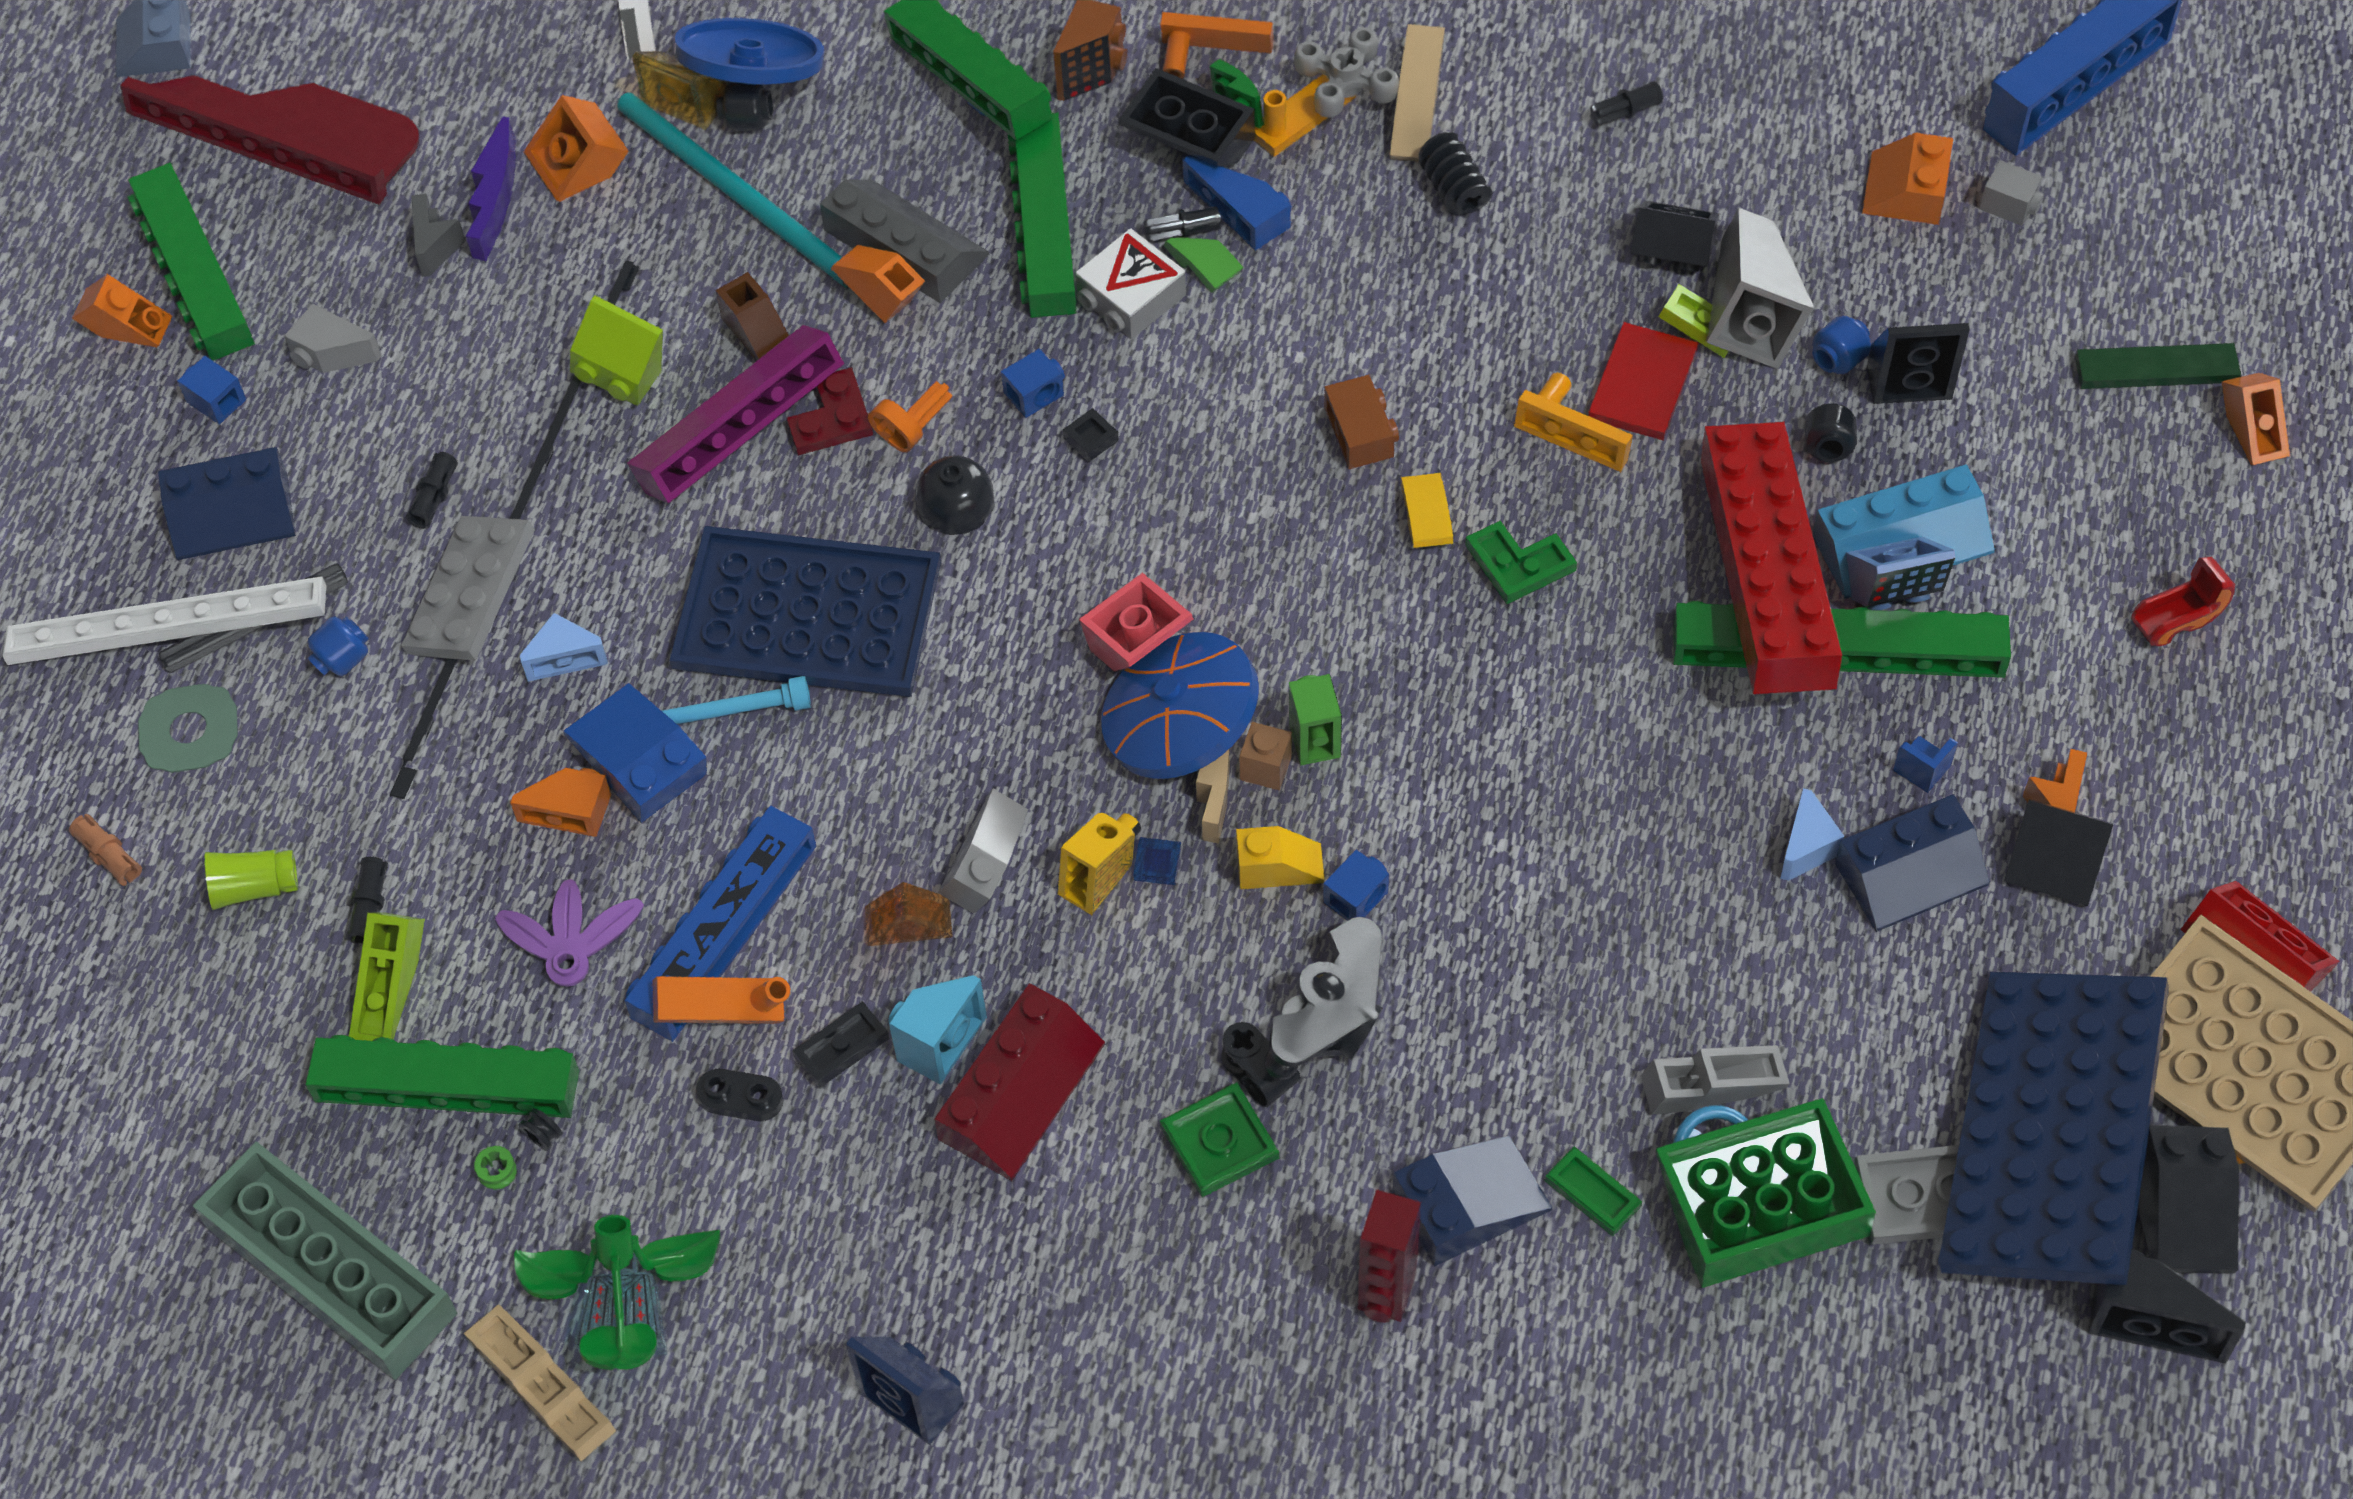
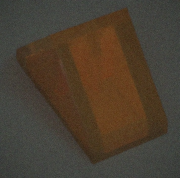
[865,882,953,946]

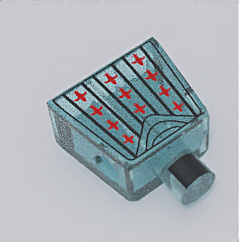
[575,1254,667,1359]

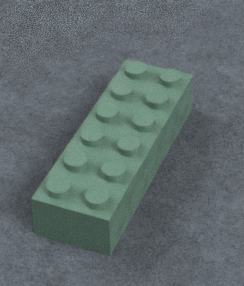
[193,1141,458,1380]

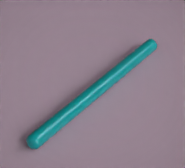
[617,92,847,287]

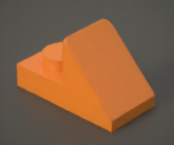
[2023,749,2087,812]

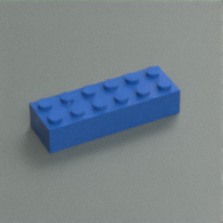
[1983,0,2183,156]

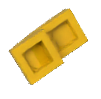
[1401,473,1453,548]

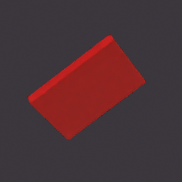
[1588,322,1699,441]

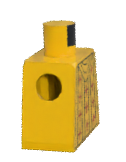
[1058,813,1141,915]

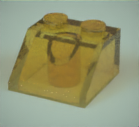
[632,51,726,130]

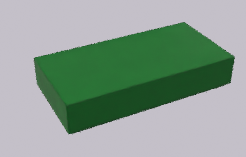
[1545,1146,1642,1237]

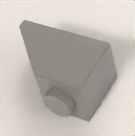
[284,303,382,373]

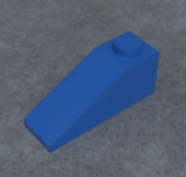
[1183,156,1292,251]

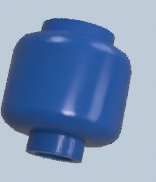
[1812,316,1871,374]
[307,616,369,676]

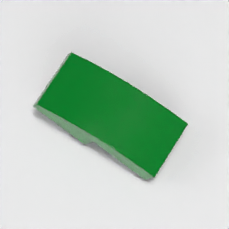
[1209,59,1264,128]

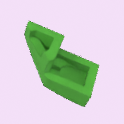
[1164,238,1244,293]

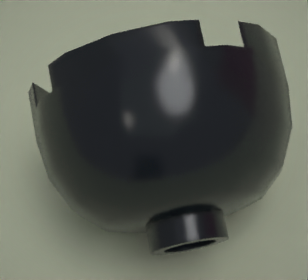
[915,455,995,535]

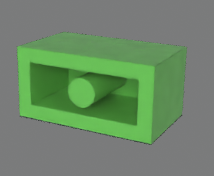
[1289,674,1342,766]

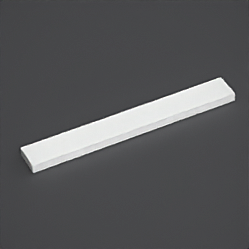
[2,576,326,665]

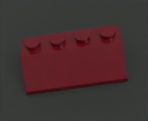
[934,983,1105,1181]

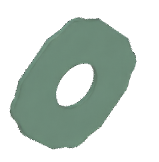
[138,684,238,773]

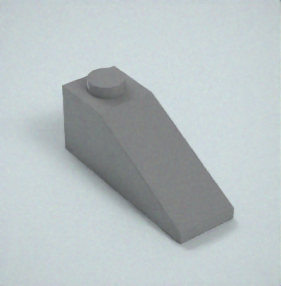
[938,788,1029,913]

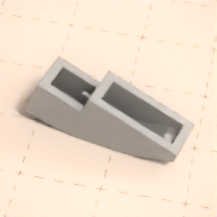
[1640,1045,1790,1115]

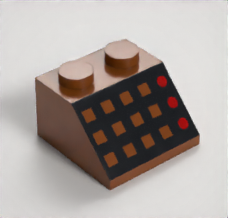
[1053,0,1128,101]

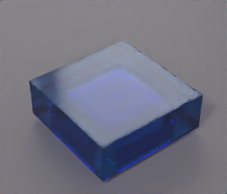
[1133,837,1182,885]

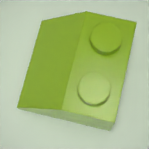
[570,295,663,406]

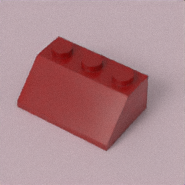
[2180,881,2340,992]

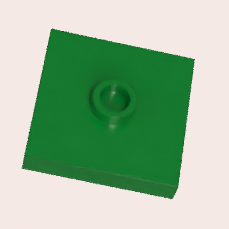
[1160,1082,1280,1198]

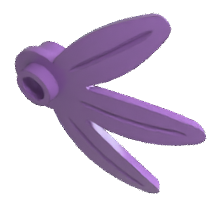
[495,879,644,987]

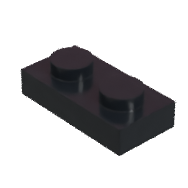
[792,1001,890,1088]

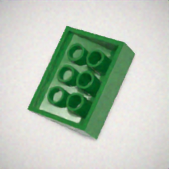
[1655,1098,1876,1288]

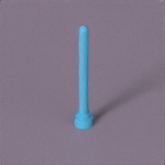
[662,676,811,724]

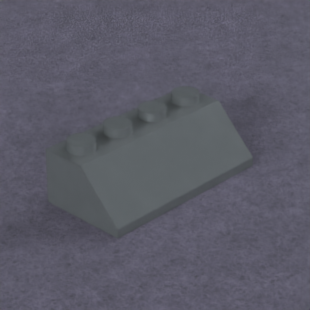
[820,179,989,303]

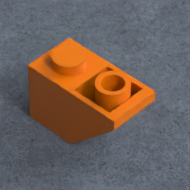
[831,245,925,323]
[72,274,172,347]

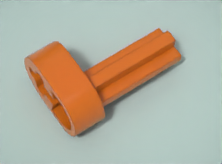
[868,381,953,452]

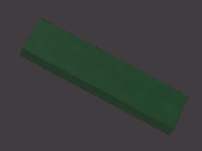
[2075,343,2241,389]

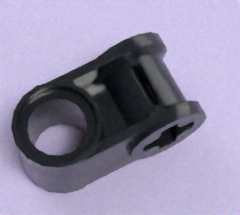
[1221,1022,1301,1108]

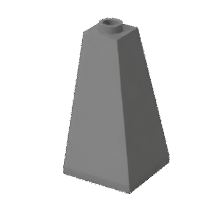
[1707,208,1813,369]

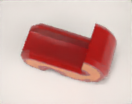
[2131,556,2235,646]

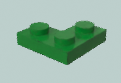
[1465,520,1577,604]

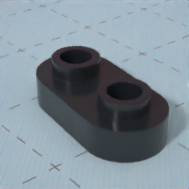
[696,1069,783,1121]

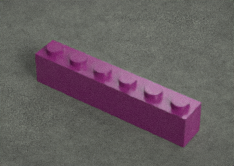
[627,325,844,503]

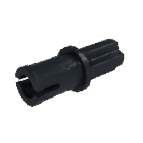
[1590,81,1663,125]
[1144,206,1221,242]

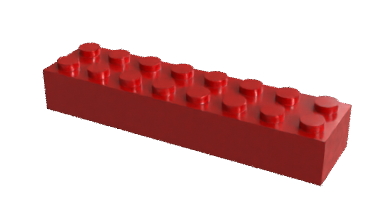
[1701,422,1842,694]

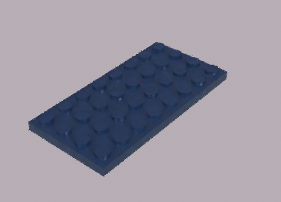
[1938,972,2169,1285]

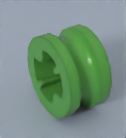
[474,1146,517,1190]

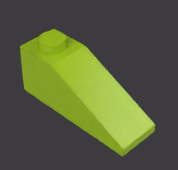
[349,913,425,1041]

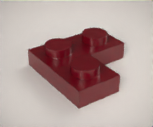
[787,367,874,456]

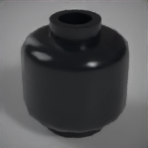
[716,83,774,132]
[1805,403,1857,462]

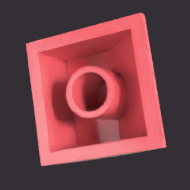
[1079,572,1194,672]

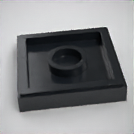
[2004,799,2113,906]

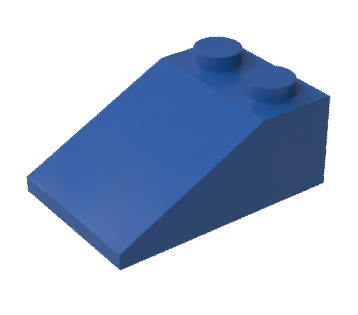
[563,683,707,823]

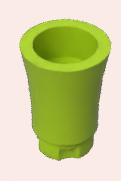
[204,849,298,910]

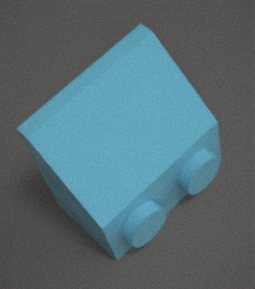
[888,975,987,1085]

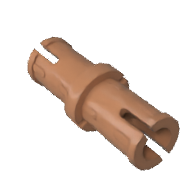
[69,814,142,886]

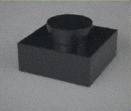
[1063,408,1119,462]

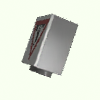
[1076,228,1186,340]

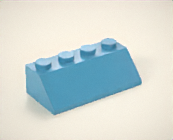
[1812,464,1995,599]

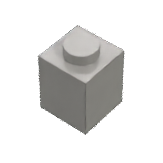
[1980,160,2044,226]

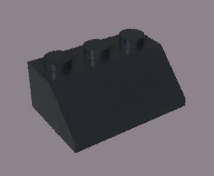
[1118,68,1255,167]

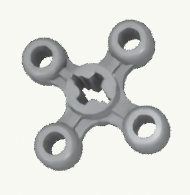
[1294,27,1399,118]

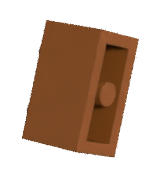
[1324,374,1399,469]

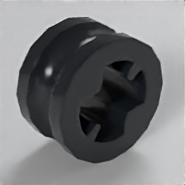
[518,1108,563,1151]

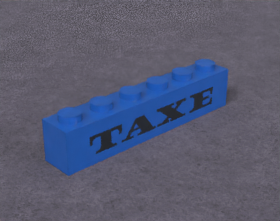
[624,805,817,1042]

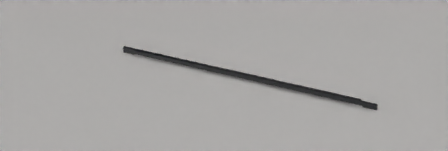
[390,260,640,799]

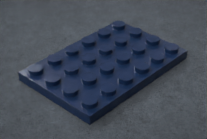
[669,526,942,697]

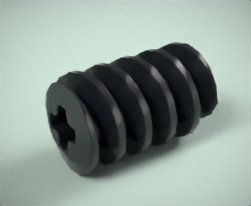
[1418,132,1493,216]

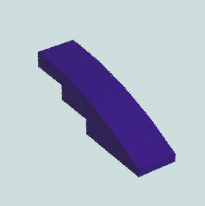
[466,116,516,262]

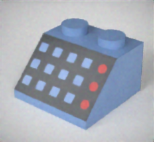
[1846,536,1955,610]

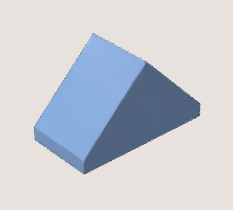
[520,613,608,682]
[1780,788,1844,881]

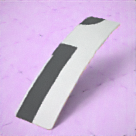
[618,0,656,59]

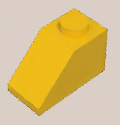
[1236,826,1325,890]

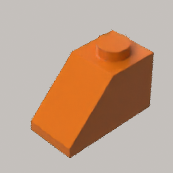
[2222,373,2290,465]
[510,768,611,837]

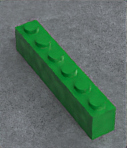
[883,0,1053,141]
[1007,112,1077,318]
[127,162,255,361]
[306,1035,579,1118]

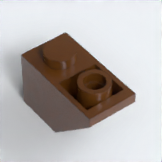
[715,272,789,361]

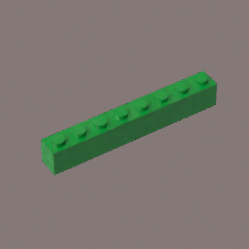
[1673,601,2011,678]

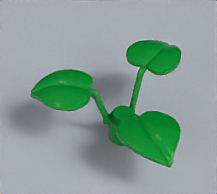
[514,1215,720,1370]

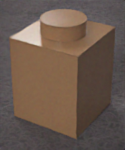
[1239,722,1292,791]

